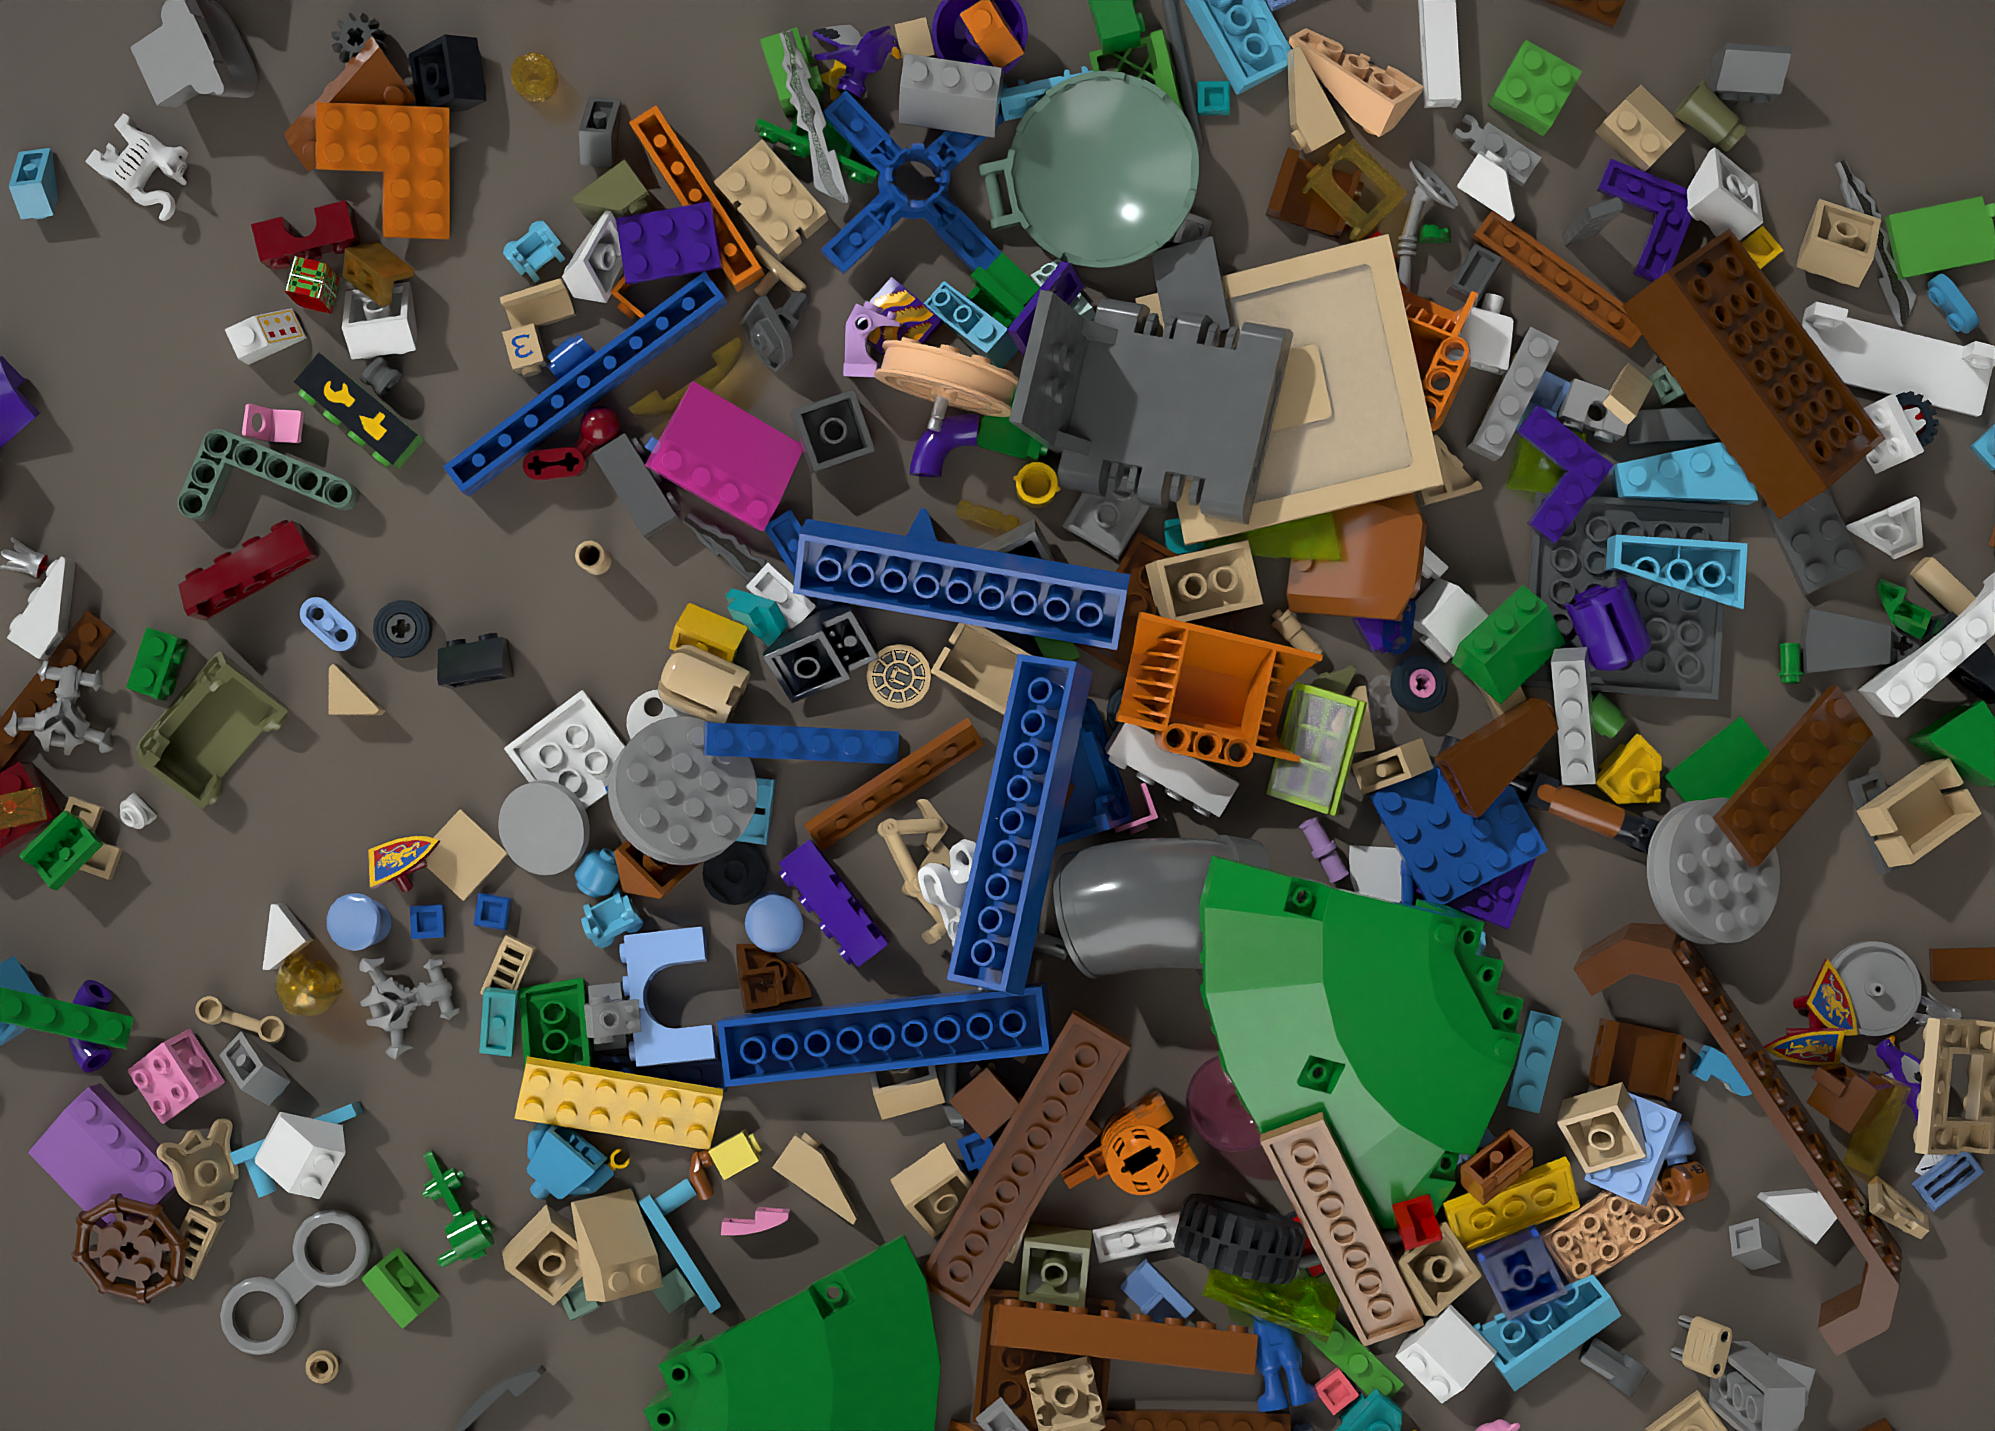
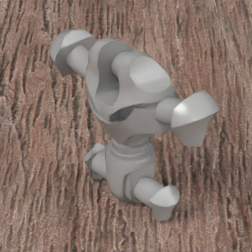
[4,660,114,755]
[359,957,460,1060]

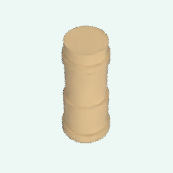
[1271,609,1323,654]

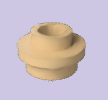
[306,1350,339,1384]

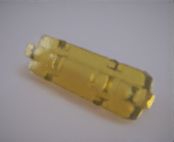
[956,500,1019,532]

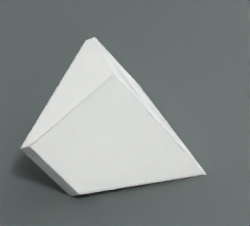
[1846,496,1923,559]

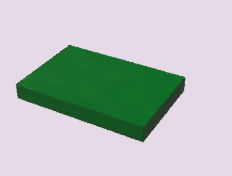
[1663,716,1770,803]

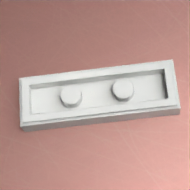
[1092,1211,1181,1263]

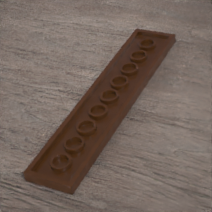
[923,1010,1132,1316]

